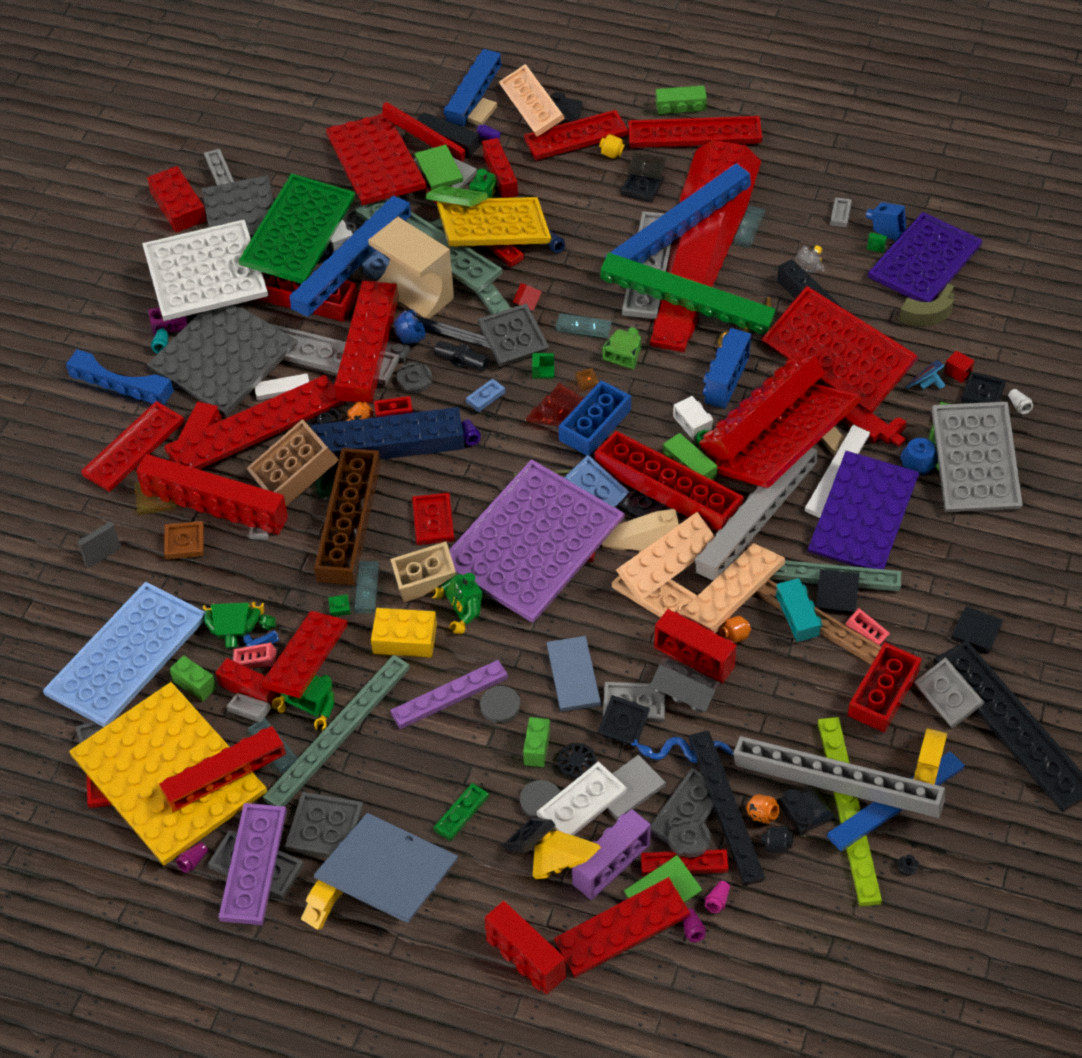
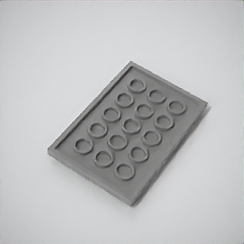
[932,402,1023,512]

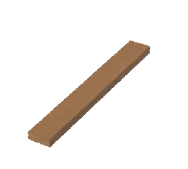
[755,579,881,665]

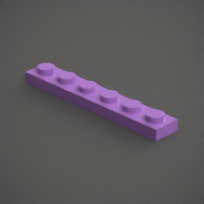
[391,660,508,729]

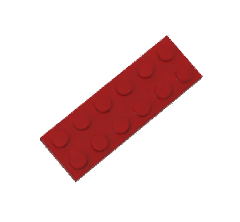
[524,110,628,160]
[81,401,185,492]
[262,611,347,698]
[554,877,691,978]

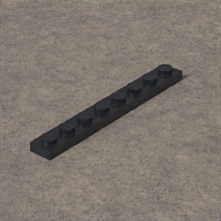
[688,730,765,886]

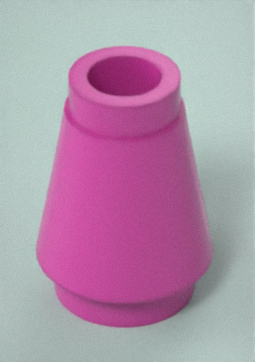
[705,881,730,914]

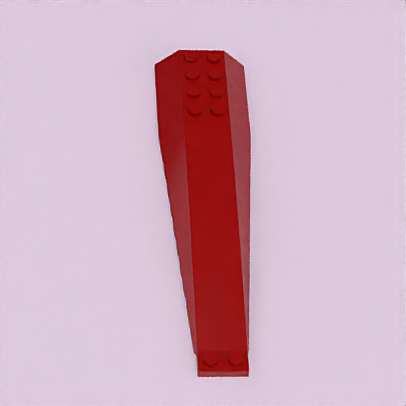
[650,140,761,353]

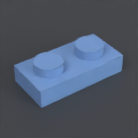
[466,379,505,412]

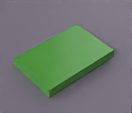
[415,145,463,190]
[426,186,488,207]
[624,855,702,903]

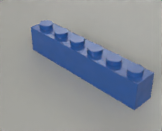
[444,49,502,127]

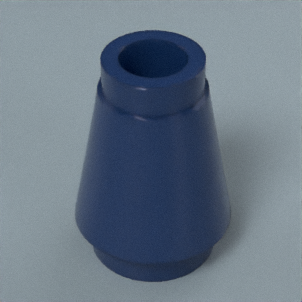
[547,231,565,253]

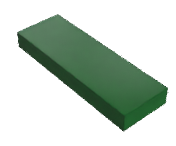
[434,783,489,842]

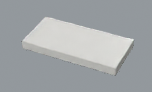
[537,762,627,836]

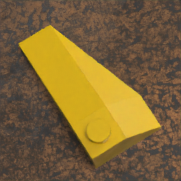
[533,830,601,879]

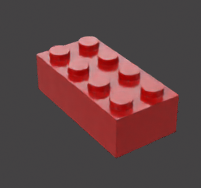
[147,166,207,233]
[654,609,737,684]
[848,642,922,733]
[484,900,566,995]

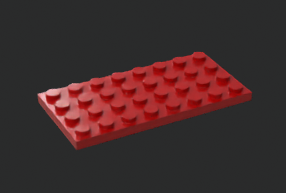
[326,113,426,205]
[761,286,918,413]
[715,384,862,488]

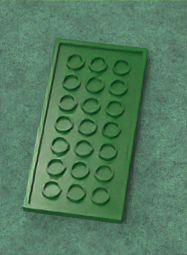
[239,173,355,284]

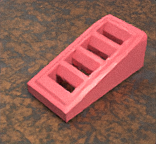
[845,608,890,646]
[233,643,276,668]

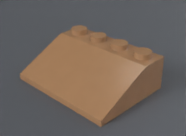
[246,419,338,506]

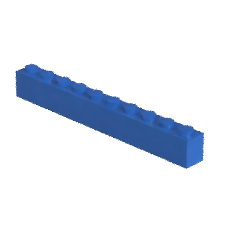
[605,163,751,264]
[290,196,411,317]

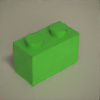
[170,655,216,702]
[523,717,550,767]

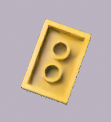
[371,608,437,658]

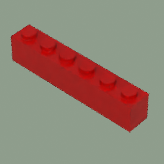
[159,726,286,813]

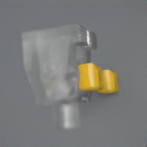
[795,245,825,273]

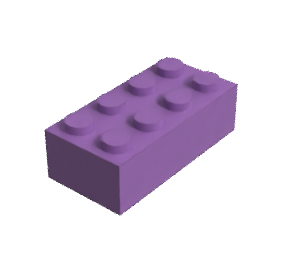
[572,809,651,901]

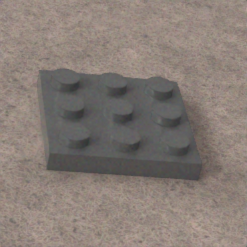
[478,303,549,366]
[285,792,364,858]

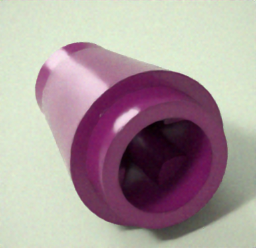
[176,842,208,873]
[683,908,706,942]

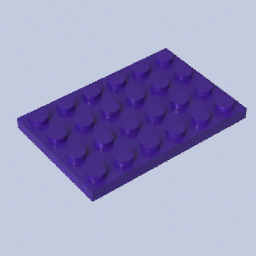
[868,212,983,302]
[808,450,919,570]

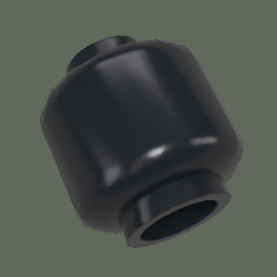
[762,825,793,854]

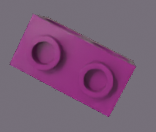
[148,307,188,337]

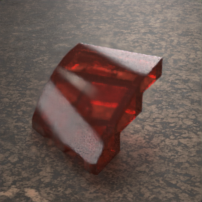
[525,383,584,426]

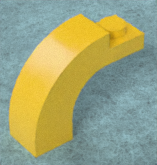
[913,728,948,785]
[301,880,343,930]

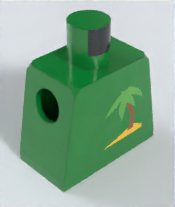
[469,169,498,198]

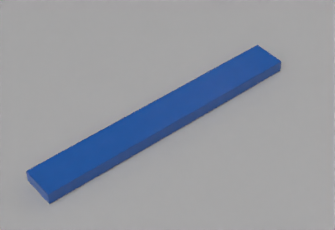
[827,751,965,851]

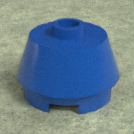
[394,309,426,344]
[901,438,938,476]

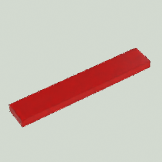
[382,102,465,162]

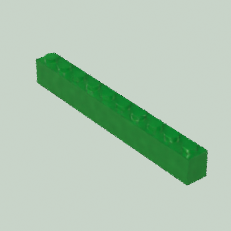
[600,252,776,334]

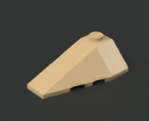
[602,509,679,553]

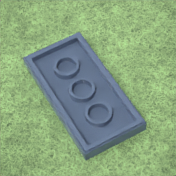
[547,636,600,712]

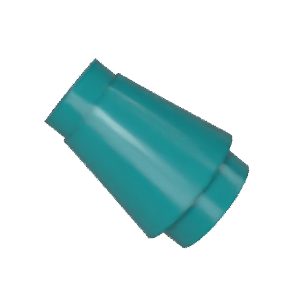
[151,329,168,354]

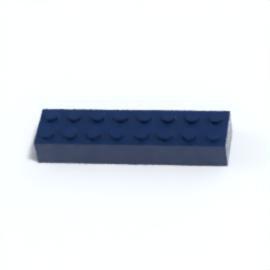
[312,407,464,466]

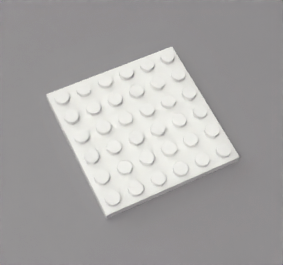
[142,220,268,321]

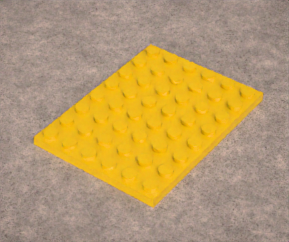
[69,682,267,866]

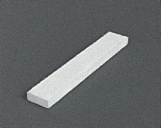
[805,425,870,518]

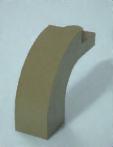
[899,284,955,326]

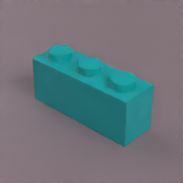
[776,578,822,642]

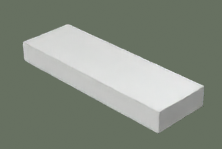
[255,374,309,400]

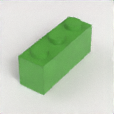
[655,85,707,114]
[662,433,717,480]

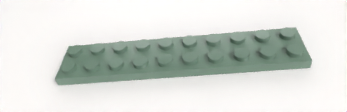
[355,198,503,293]

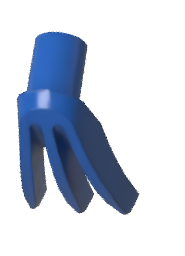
[243,630,279,647]

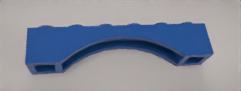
[66,349,174,405]

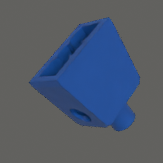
[866,202,906,241]

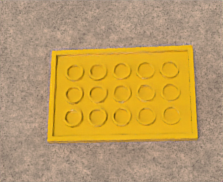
[437,197,551,247]

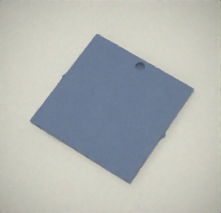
[314,813,458,923]

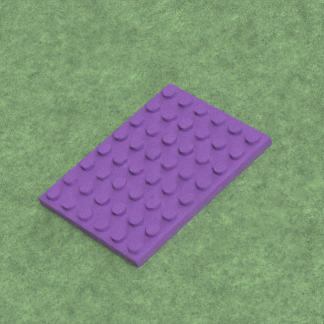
[449,459,624,623]

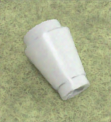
[1008,389,1033,414]

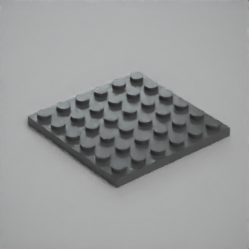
[147,304,298,416]

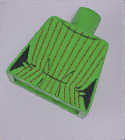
[603,327,641,369]

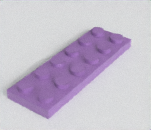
[219,803,287,925]

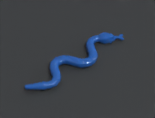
[631,737,734,763]

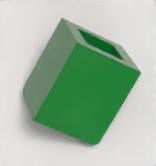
[532,353,555,379]

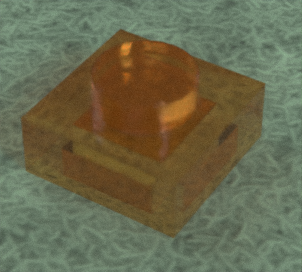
[575,368,598,390]

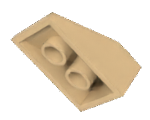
[390,542,456,602]

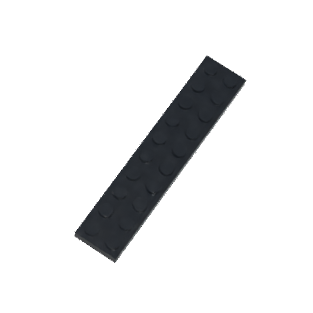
[934,640,1082,812]

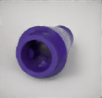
[477,124,501,140]
[462,420,481,446]

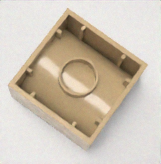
[368,217,454,319]

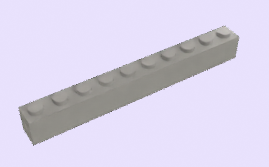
[695,448,817,581]
[733,736,945,818]

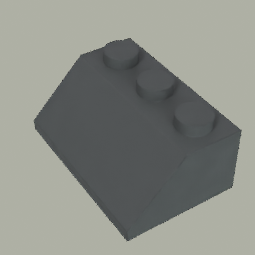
[650,657,720,712]

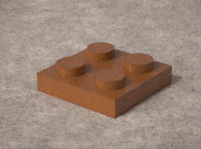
[164,521,204,559]

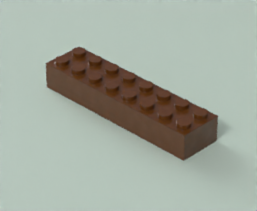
[314,448,381,585]

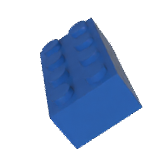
[703,328,751,409]
[558,380,631,456]

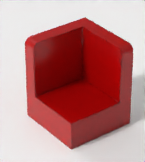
[513,283,542,311]
[944,351,975,383]

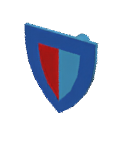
[906,360,945,390]

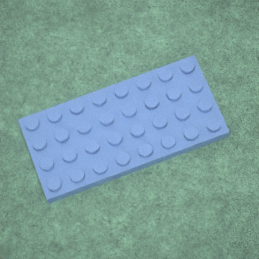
[43,582,206,727]

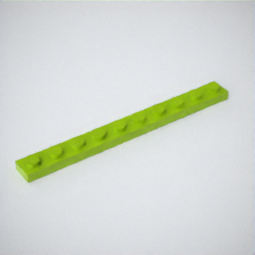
[818,717,882,907]

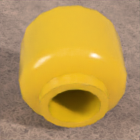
[599,134,625,159]

